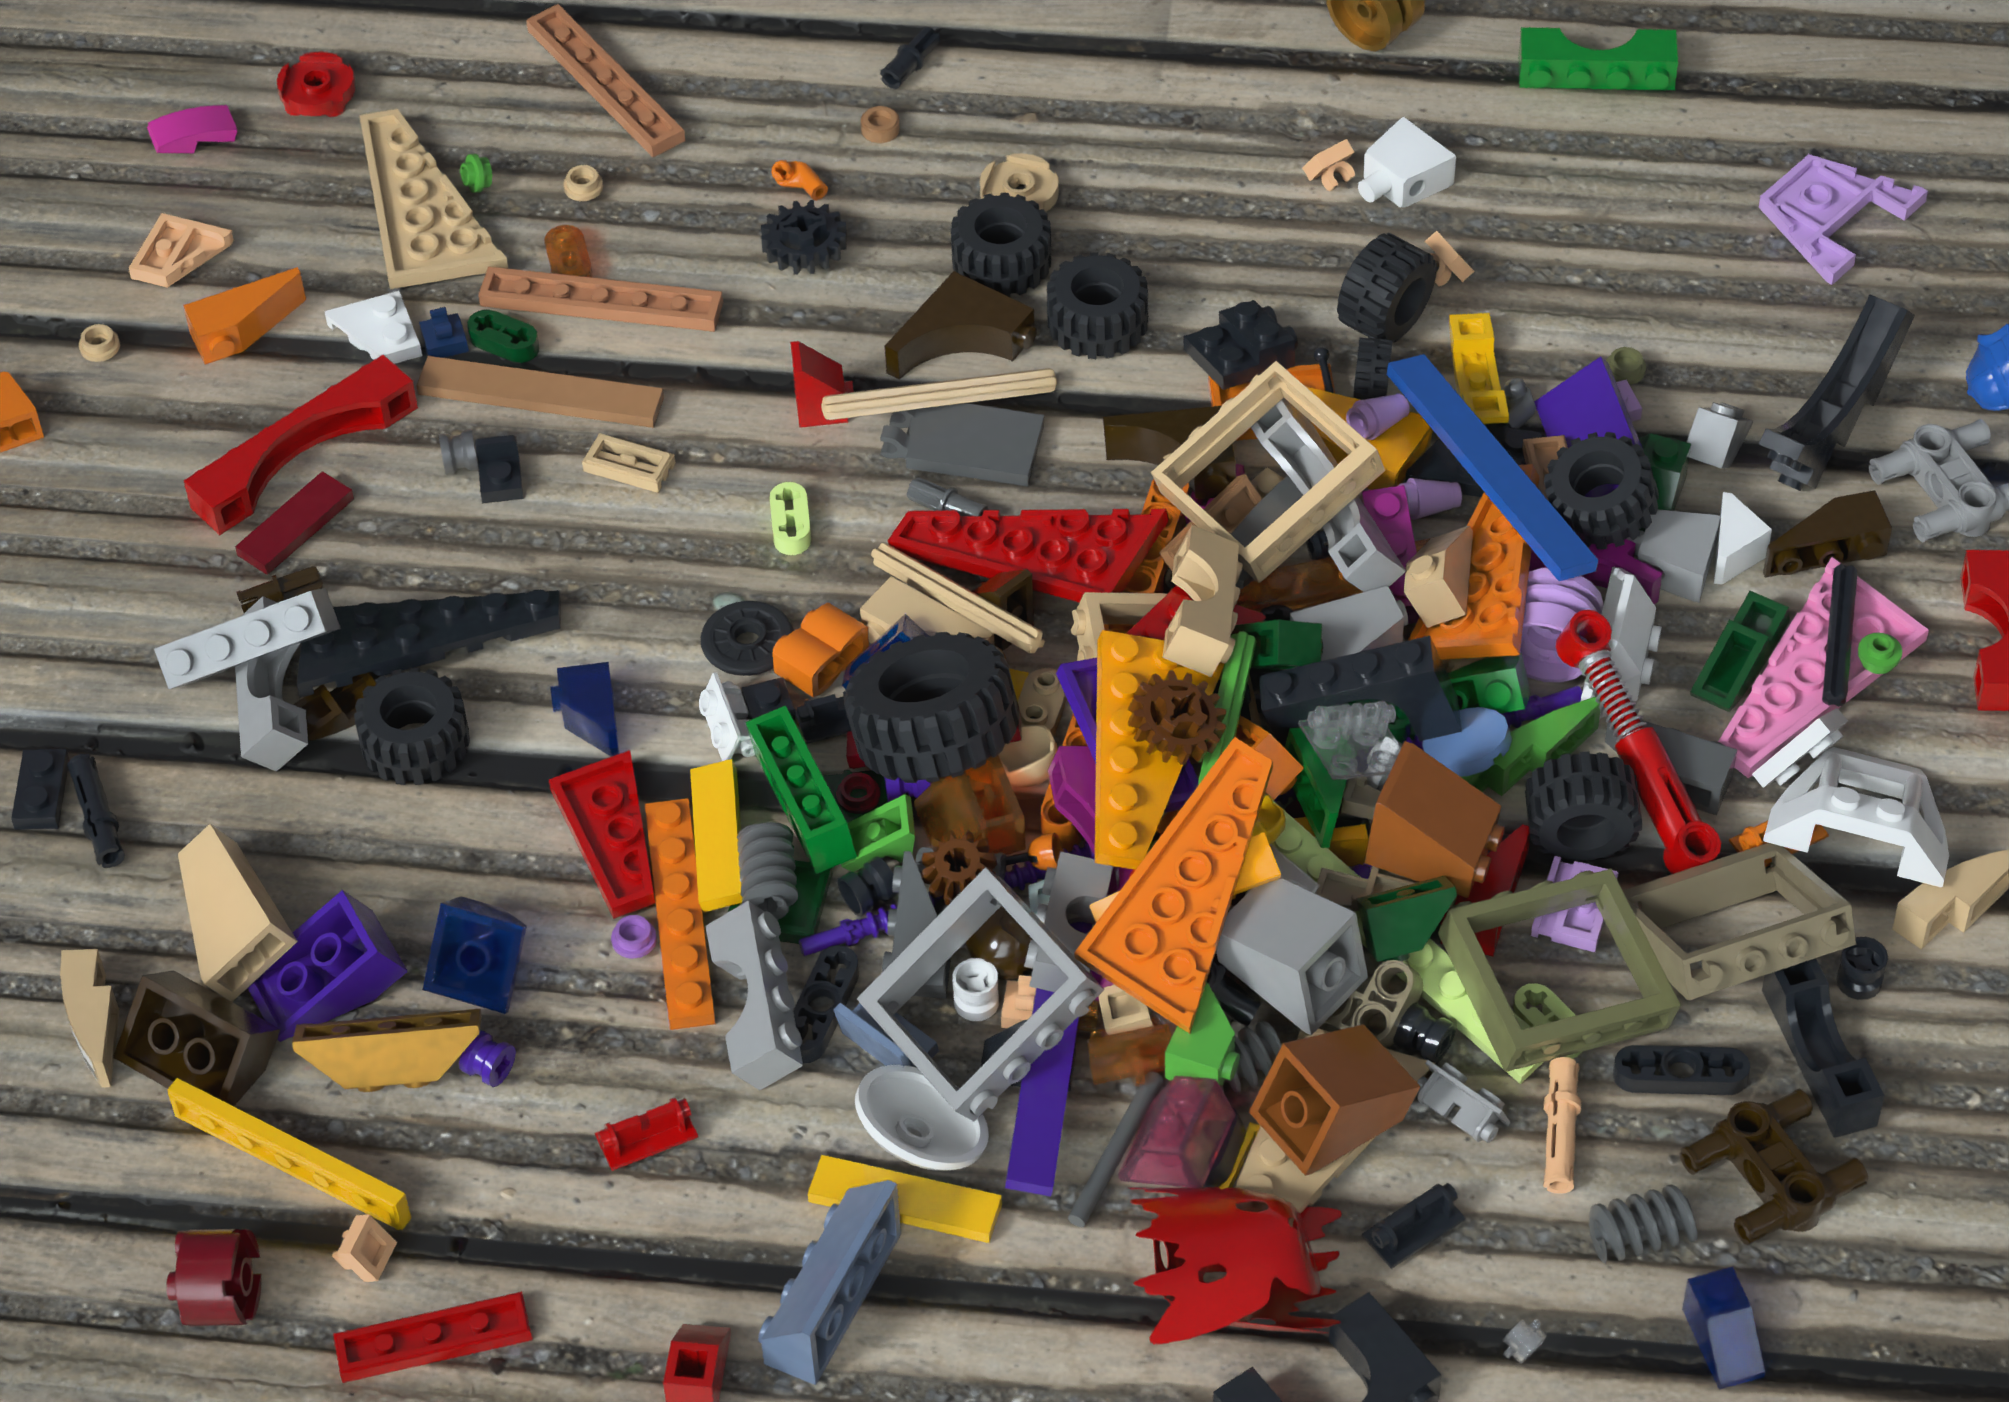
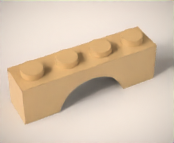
[1162,525,1243,677]

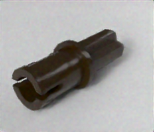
[236,566,323,613]

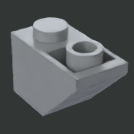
[1687,402,1753,469]

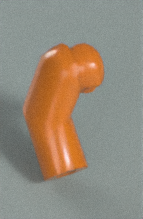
[771,160,828,200]

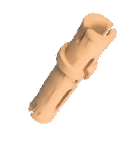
[1543,1057,1581,1194]

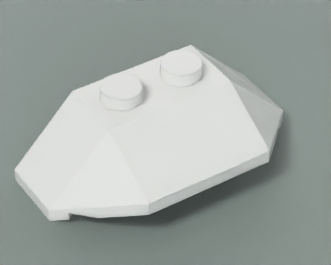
[1581,567,1662,719]

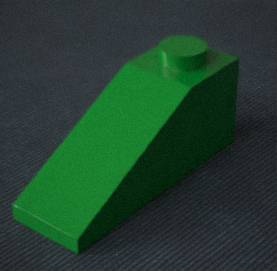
[1285,727,1355,848]

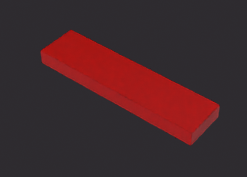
[333,1292,532,1383]

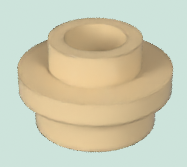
[564,165,603,201]
[79,324,120,362]

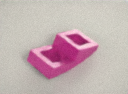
[147,105,238,153]

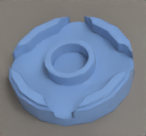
[1422,707,1512,777]

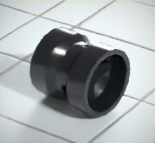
[837,856,899,917]
[1836,937,1888,1000]
[1393,1003,1457,1064]

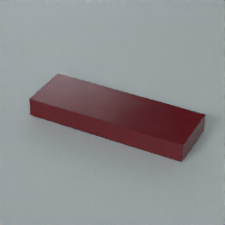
[235,471,354,575]

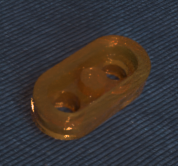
[544,225,593,278]

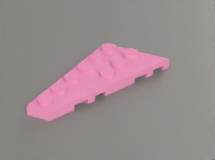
[1718,557,1929,778]

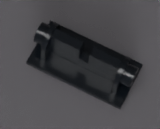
[794,691,852,744]
[1362,1183,1466,1269]

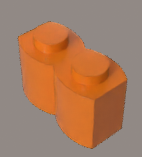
[772,602,869,697]

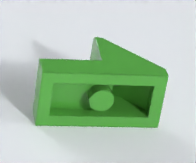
[841,794,915,872]

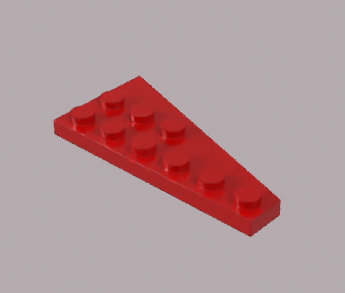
[888,508,1169,603]

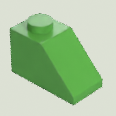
[1165,982,1240,1096]

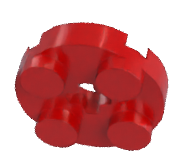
[277,52,356,117]

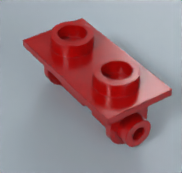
[595,1097,698,1171]

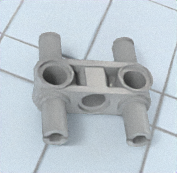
[1869,419,2009,543]

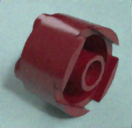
[166,1229,262,1326]

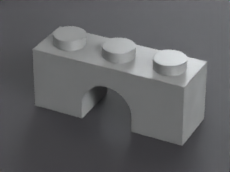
[1024,851,1113,992]

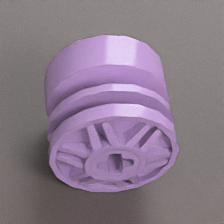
[1520,568,1604,683]

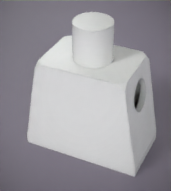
[1358,117,1456,207]

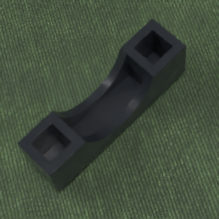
[1762,958,1885,1138]

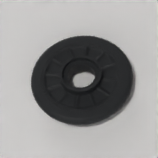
[700,601,794,676]

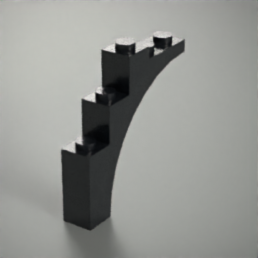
[1759,294,1915,491]

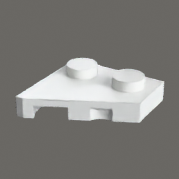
[324,291,422,364]

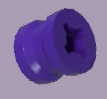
[459,1030,516,1087]

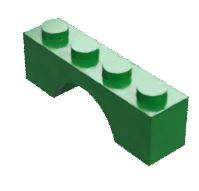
[1518,27,1678,90]

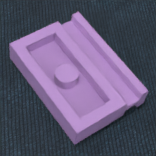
[1531,856,1618,952]

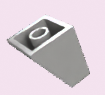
[1290,585,1408,725]
[1216,878,1368,1035]

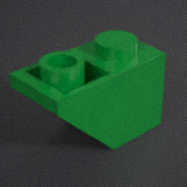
[1447,652,1531,713]

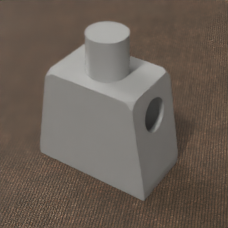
[1626,510,1721,603]

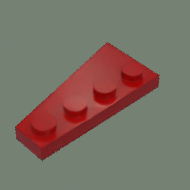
[549,750,655,919]

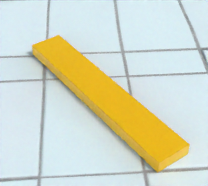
[167,1078,411,1230]

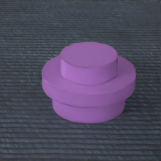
[611,915,657,959]

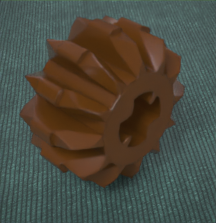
[921,829,998,905]

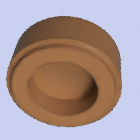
[861,106,900,143]

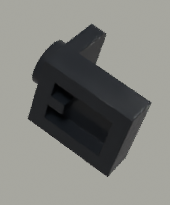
[475,435,524,504]

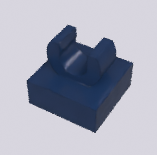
[419,307,469,358]

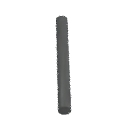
[1068,1071,1164,1227]

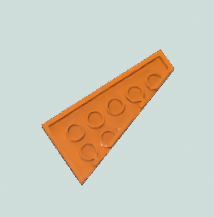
[1408,464,1539,660]
[1074,737,1273,1034]

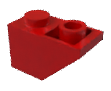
[663,1324,731,1402]

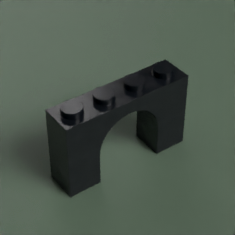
[1259,635,1462,748]
[1213,1292,1442,1402]

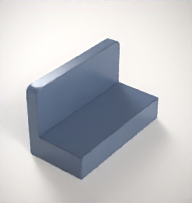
[833,1003,939,1067]

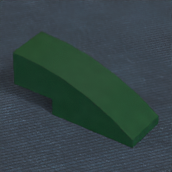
[1690,590,1790,713]

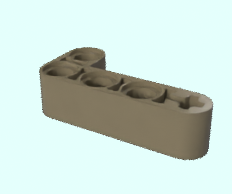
[1325,960,1423,1048]

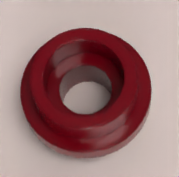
[836,772,881,814]

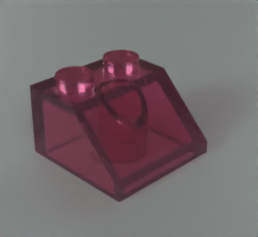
[1118,1076,1236,1188]

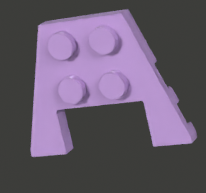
[1759,154,1928,285]

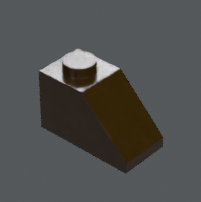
[972,569,1034,651]

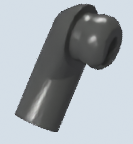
[1497,378,1536,429]

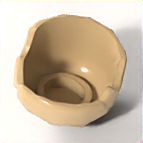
[992,725,1058,788]

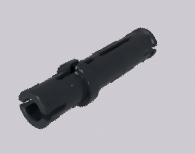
[67,754,125,868]

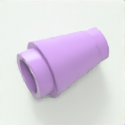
[1346,393,1410,440]
[1398,478,1462,520]

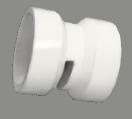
[953,958,999,1021]

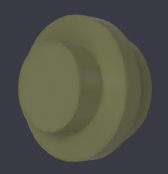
[1606,347,1646,385]

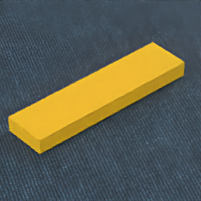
[690,759,742,912]
[808,1155,1002,1243]

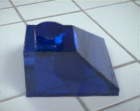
[422,896,527,1014]

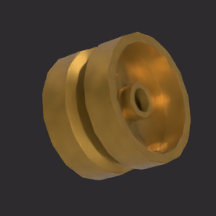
[1326,0,1425,52]

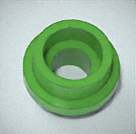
[460,154,492,193]
[1858,633,1902,674]

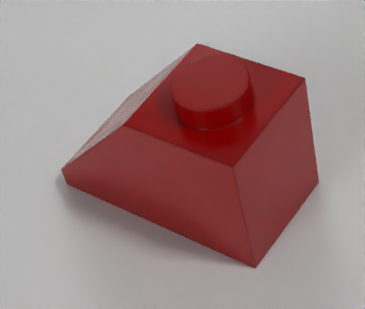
[790,341,853,428]

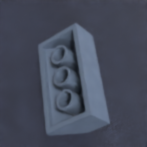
[758,1180,901,1385]

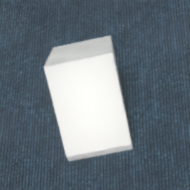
[1714,492,1772,584]

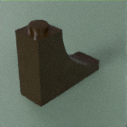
[884,271,1037,380]
[1103,406,1236,499]

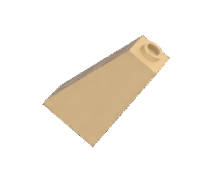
[178,824,298,1002]

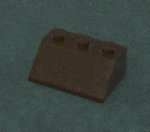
[113,970,281,1106]

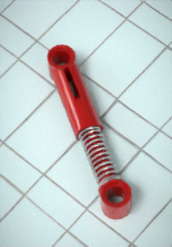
[1556,610,1721,874]

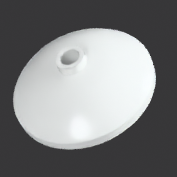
[855,1065,989,1171]

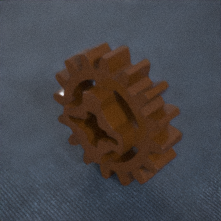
[1128,670,1226,765]

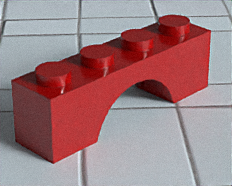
[1960,550,2009,711]

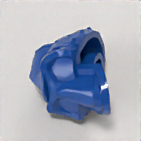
[1966,324,2009,411]

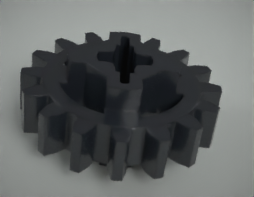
[761,200,847,275]

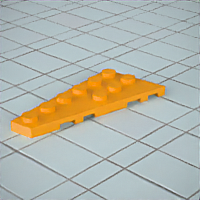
[1095,630,1225,870]

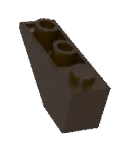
[1763,490,1892,578]

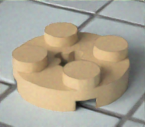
[980,153,1059,212]

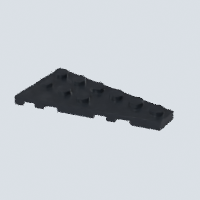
[297,590,561,698]

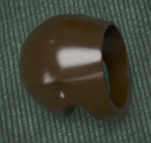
[965,905,1033,981]

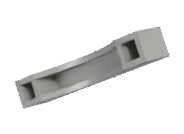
[1251,398,1406,592]

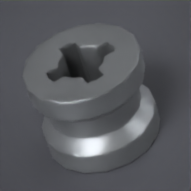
[439,429,478,475]

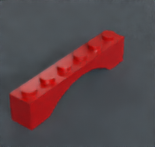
[184,355,418,535]

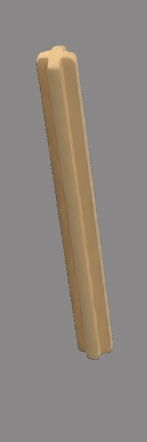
[821,368,1057,420]
[871,543,1045,653]

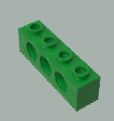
[745,705,857,874]

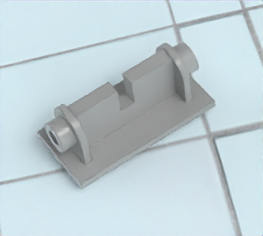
[1417,1060,1511,1143]

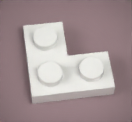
[1752,708,1848,788]

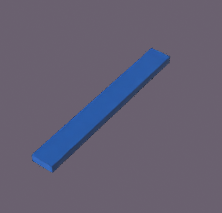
[1386,354,1598,581]

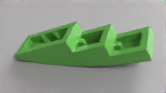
[1461,697,1601,796]

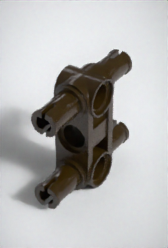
[1680,1088,1868,1246]

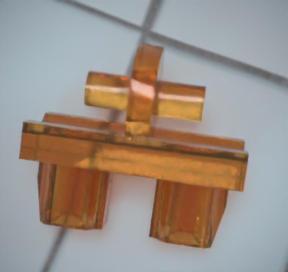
[1087,1019,1172,1087]

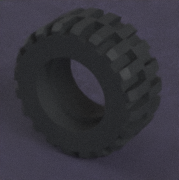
[844,632,1020,783]

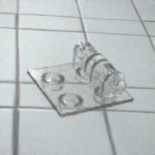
[1298,701,1401,780]

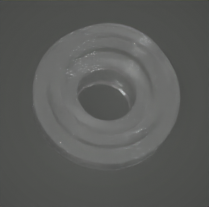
[1503,1319,1548,1364]

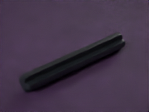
[1822,564,1858,707]

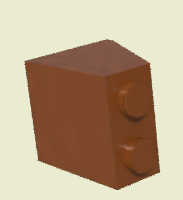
[1364,741,1505,898]
[1249,1024,1421,1176]

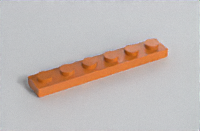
[645,798,716,1030]

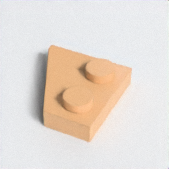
[129,213,234,288]

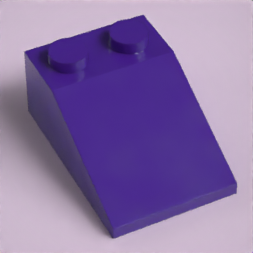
[248,890,408,1042]

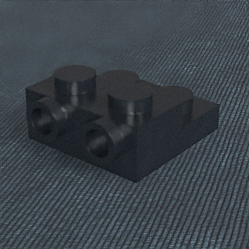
[1183,300,1298,390]

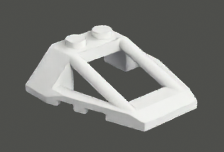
[1763,747,1949,887]

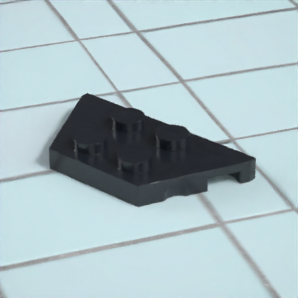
[1405,424,1542,497]

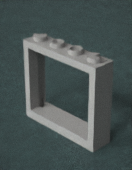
[857,867,1105,1122]

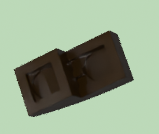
[293,672,376,741]

